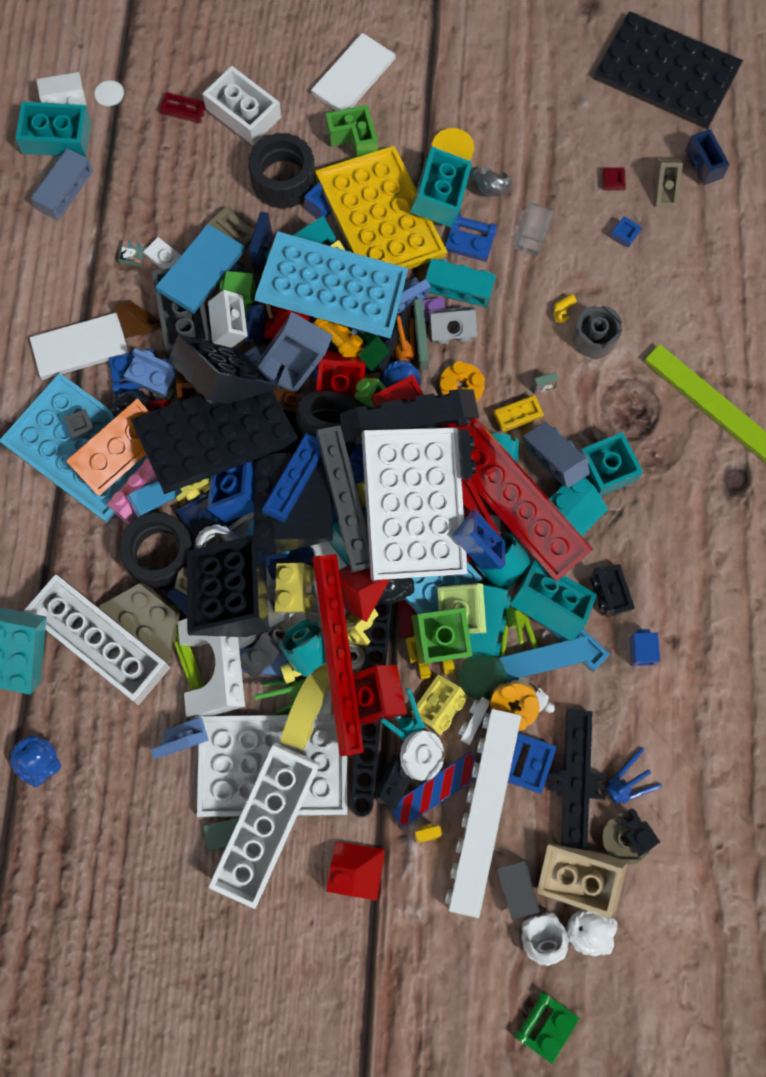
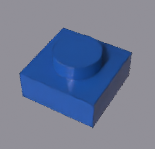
[611,216,642,247]

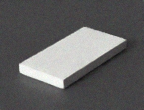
[311,33,396,111]
[30,313,129,380]

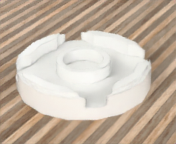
[400,730,444,781]

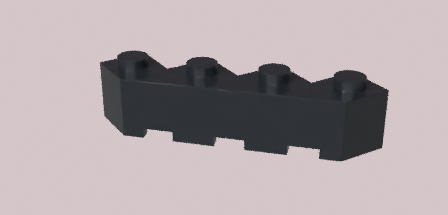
[339,389,479,446]

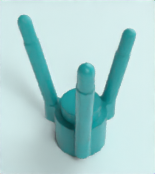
[381,688,425,741]

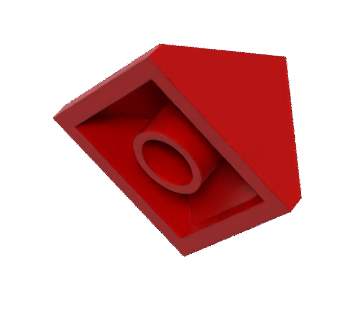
[339,565,390,622]

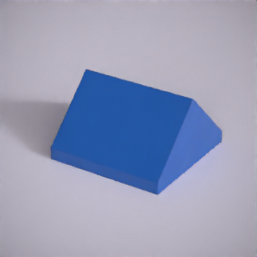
[452,509,505,570]

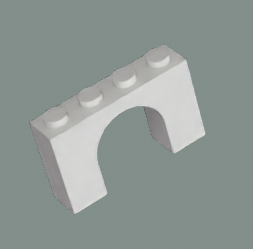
[178,619,245,718]

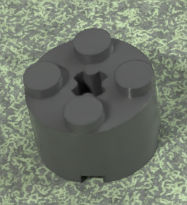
[572,306,622,360]

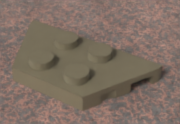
[98,583,180,664]

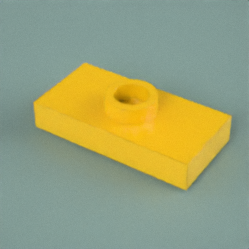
[492,395,544,433]
[413,823,442,844]

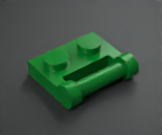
[513,990,580,1064]

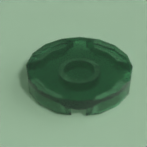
[459,653,507,700]

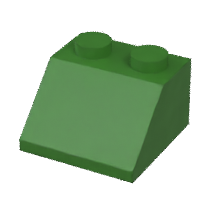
[411,607,473,664]

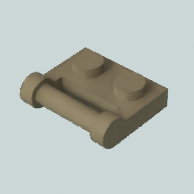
[201,206,255,249]

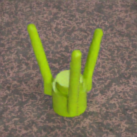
[500,606,539,658]

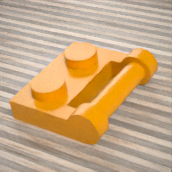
[314,318,365,357]

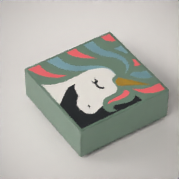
[119,240,146,267]
[532,372,559,394]

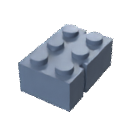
[257,312,332,392]

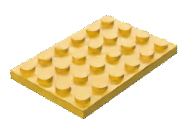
[315,146,447,269]

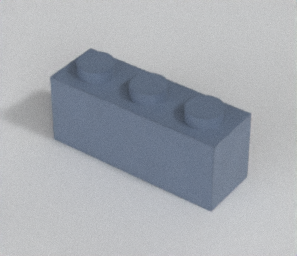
[31,148,94,221]
[523,422,590,488]

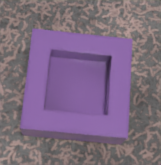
[423,297,446,324]

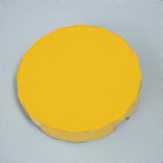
[432,128,474,161]

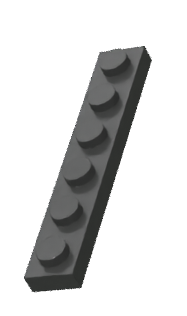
[315,425,370,573]

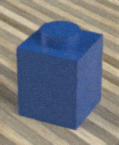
[629,629,660,666]

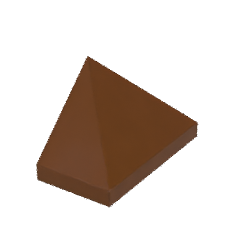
[115,300,162,338]

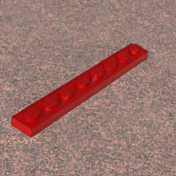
[313,554,364,757]

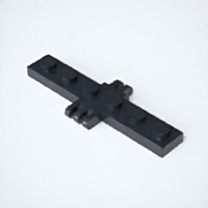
[547,709,606,851]

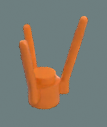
[391,316,416,362]

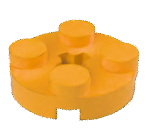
[440,361,485,403]
[490,680,540,731]

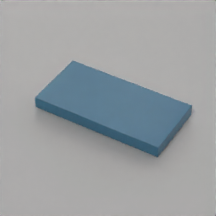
[156,224,245,314]

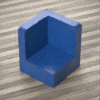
[304,183,332,219]

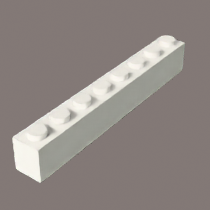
[445,709,521,918]

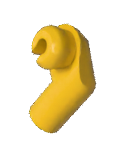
[553,294,577,323]

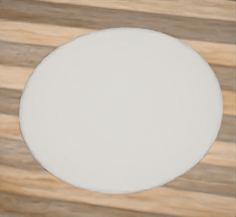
[94,81,124,106]

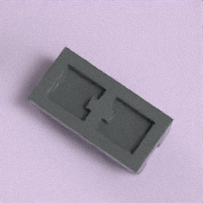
[498,861,541,920]

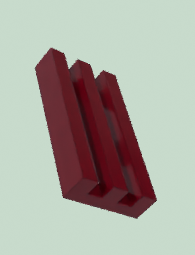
[159,92,206,124]

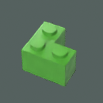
[325,104,378,158]
[220,271,257,324]

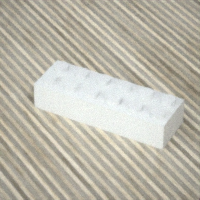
[23,575,170,705]
[208,742,320,909]

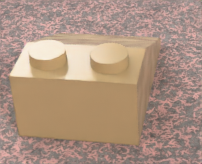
[537,844,628,918]

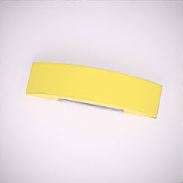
[281,665,330,750]

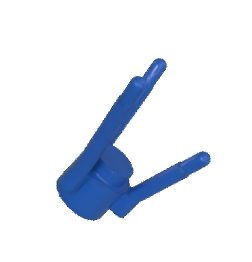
[606,748,662,805]

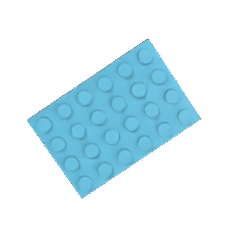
[255,231,408,338]
[0,373,147,523]

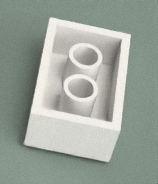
[203,66,281,145]

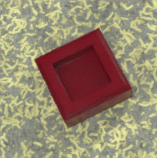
[602,167,626,191]

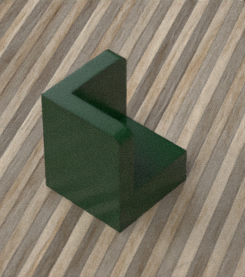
[357,331,390,371]

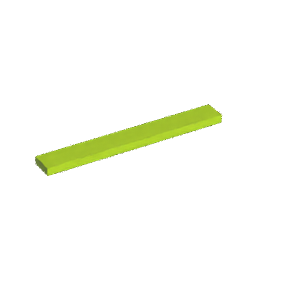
[644,344,766,463]

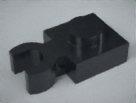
[617,808,661,857]

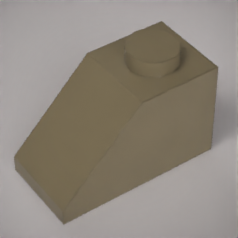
[654,157,683,207]

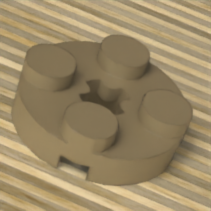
[601,813,651,865]

